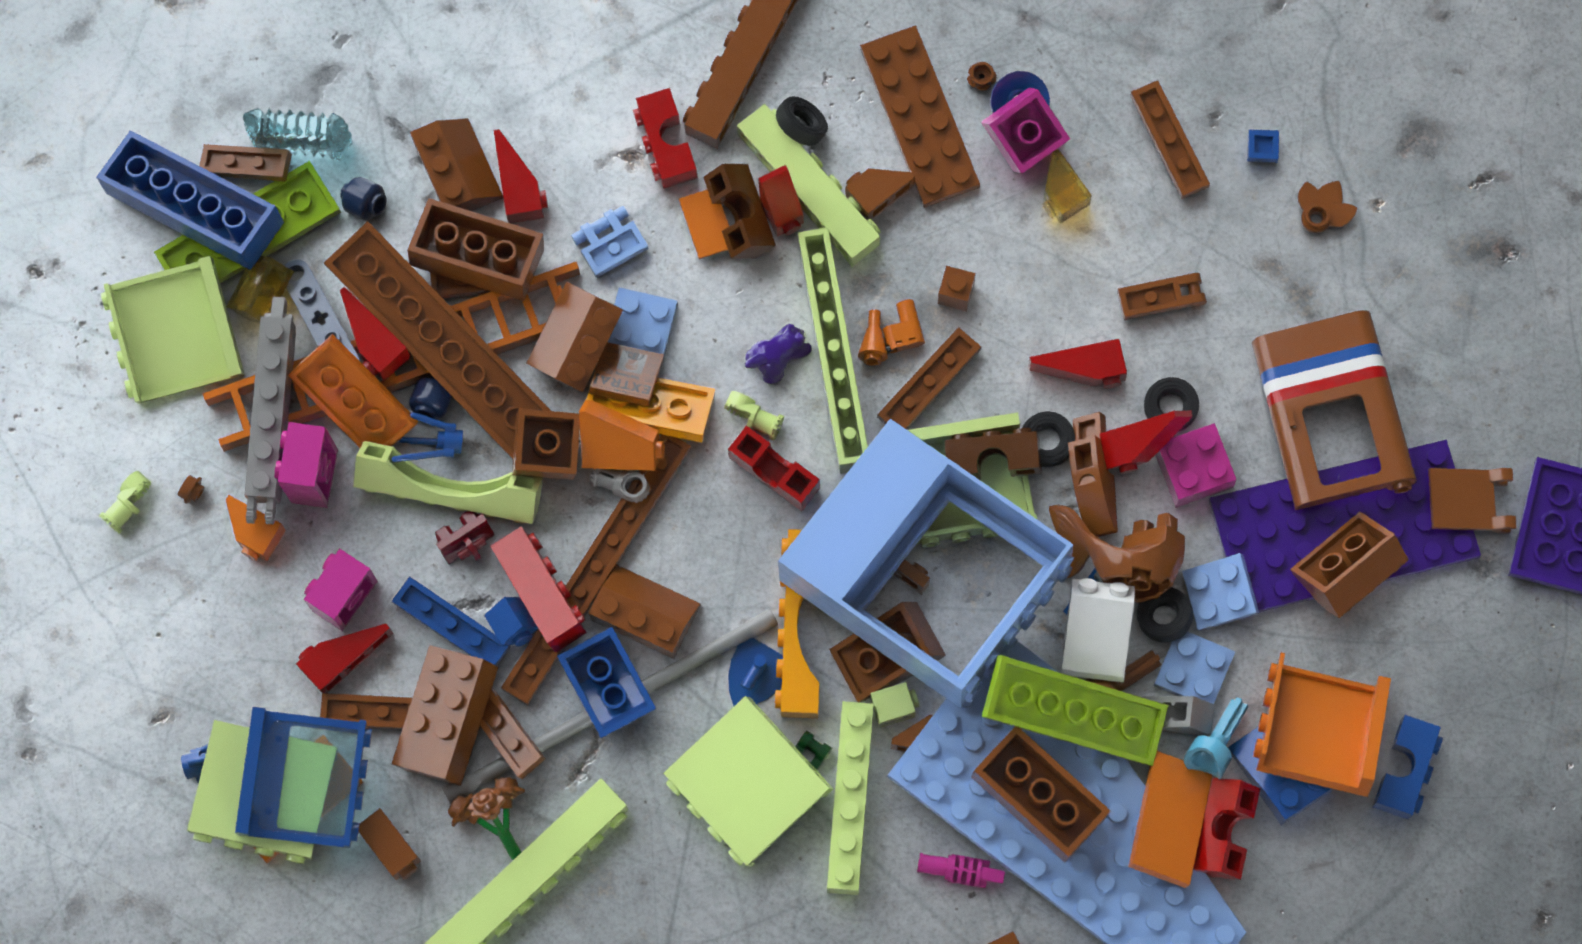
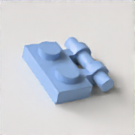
[571,206,649,278]

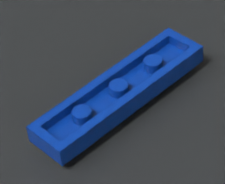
[392,576,511,666]

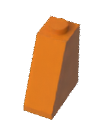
[579,400,665,471]

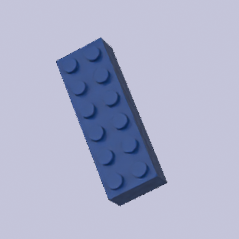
[96,130,284,270]

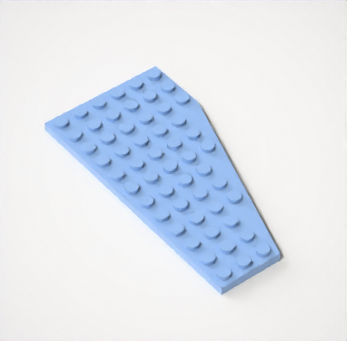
[887,641,1246,944]

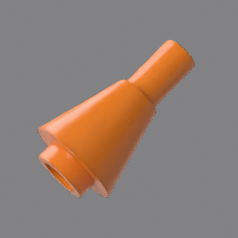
[858,309,888,366]

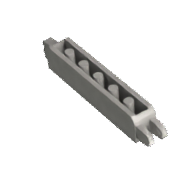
[244,297,296,525]

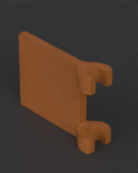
[1428,468,1517,534]

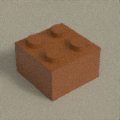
[512,408,580,480]

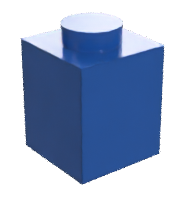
[484,597,538,647]

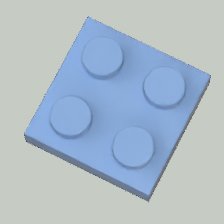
[608,287,678,356]
[1182,553,1259,631]
[1154,632,1235,704]

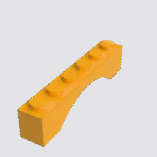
[775,529,820,719]

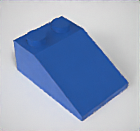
[557,627,656,739]
[1227,727,1333,825]

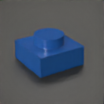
[1247,129,1279,163]

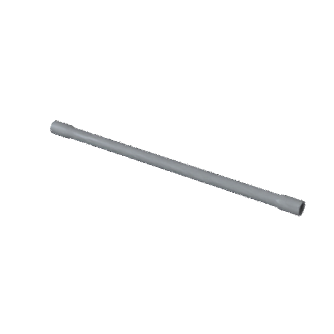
[442,609,778,804]

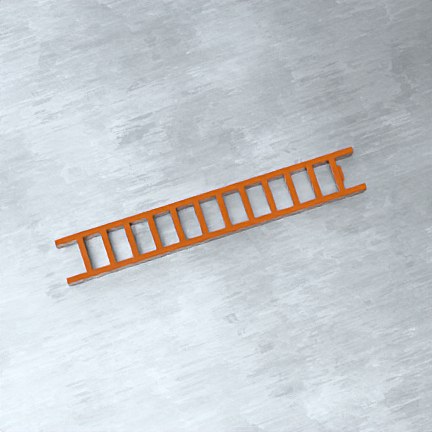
[202,262,580,452]

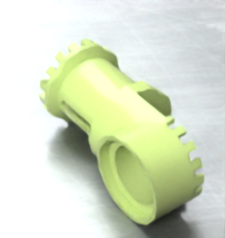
[724,391,785,441]
[99,471,151,534]

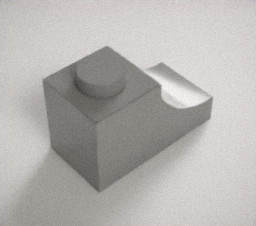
[1142,696,1215,735]

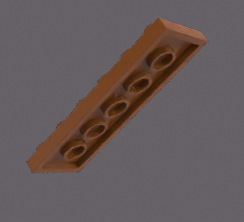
[860,25,980,208]

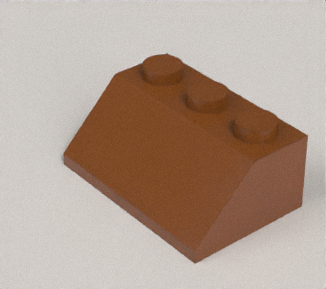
[410,118,503,211]
[526,281,623,392]
[1290,511,1409,618]
[589,565,701,659]

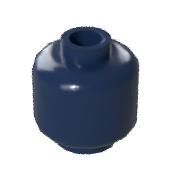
[340,177,387,221]
[408,376,452,420]

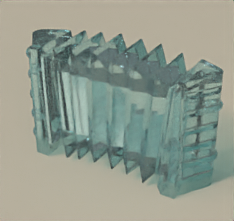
[243,108,353,160]

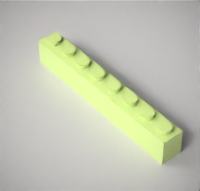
[798,227,868,474]
[424,779,629,944]

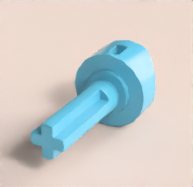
[1183,697,1248,780]

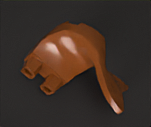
[1049,504,1185,603]

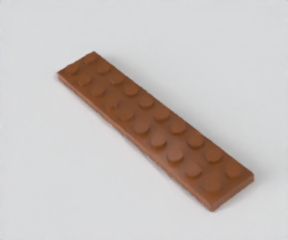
[324,221,580,459]

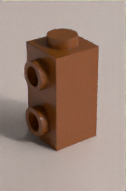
[359,808,421,880]

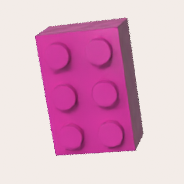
[274,422,338,508]

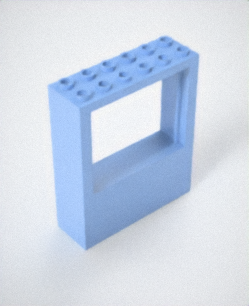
[778,419,1074,709]

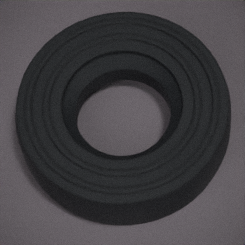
[776,96,828,146]
[1144,377,1199,432]
[1022,411,1075,467]
[1137,587,1193,642]

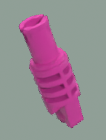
[917,853,1005,888]

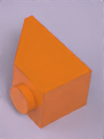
[226,495,286,562]

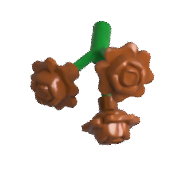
[448,777,525,860]

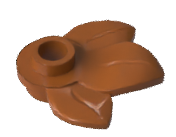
[1298,181,1357,233]

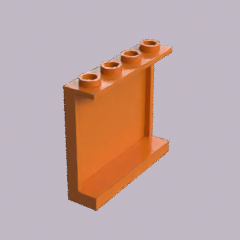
[1253,652,1391,797]

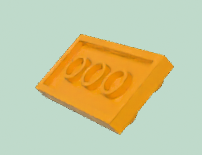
[586,365,715,443]

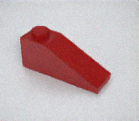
[493,129,548,224]
[758,165,804,237]
[340,287,411,381]
[1028,339,1127,389]
[1099,411,1193,474]
[296,623,394,693]

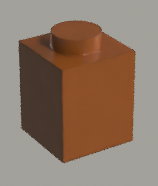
[938,266,976,312]

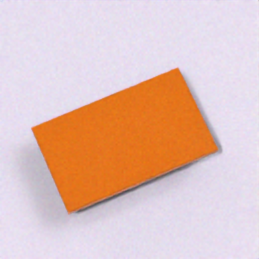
[679,189,729,259]

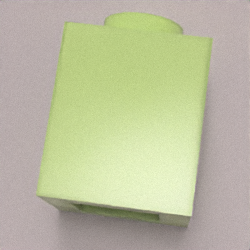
[870,682,919,728]

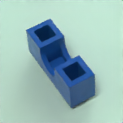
[1372,715,1443,820]

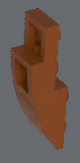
[1068,411,1118,537]

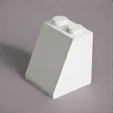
[1061,578,1135,683]

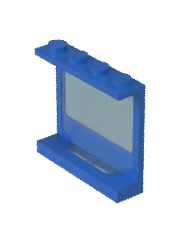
[235,707,372,848]

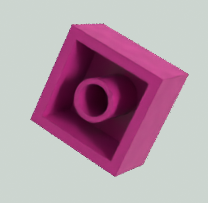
[981,88,1070,174]
[1155,423,1237,508]
[304,548,378,632]

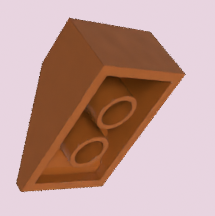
[829,602,946,703]

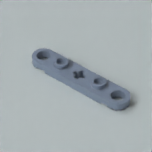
[281,260,361,362]

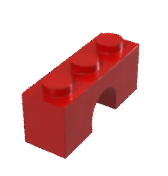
[633,88,698,189]
[728,425,820,511]
[1193,778,1261,880]

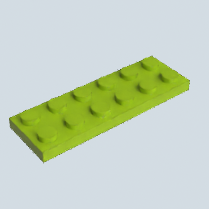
[154,160,341,284]
[981,655,1168,766]

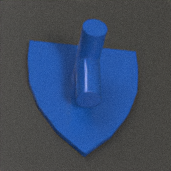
[728,638,783,707]

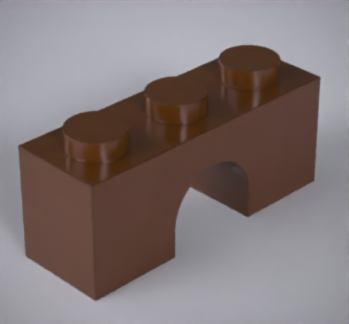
[703,164,776,259]
[945,428,1042,480]

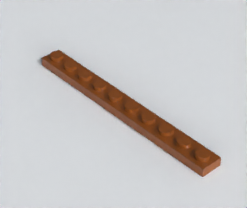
[501,435,691,706]

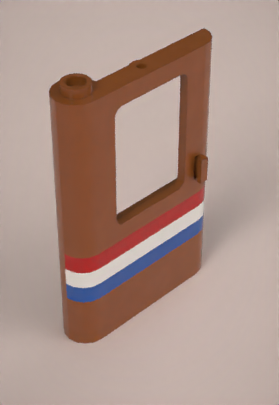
[1252,310,1417,510]

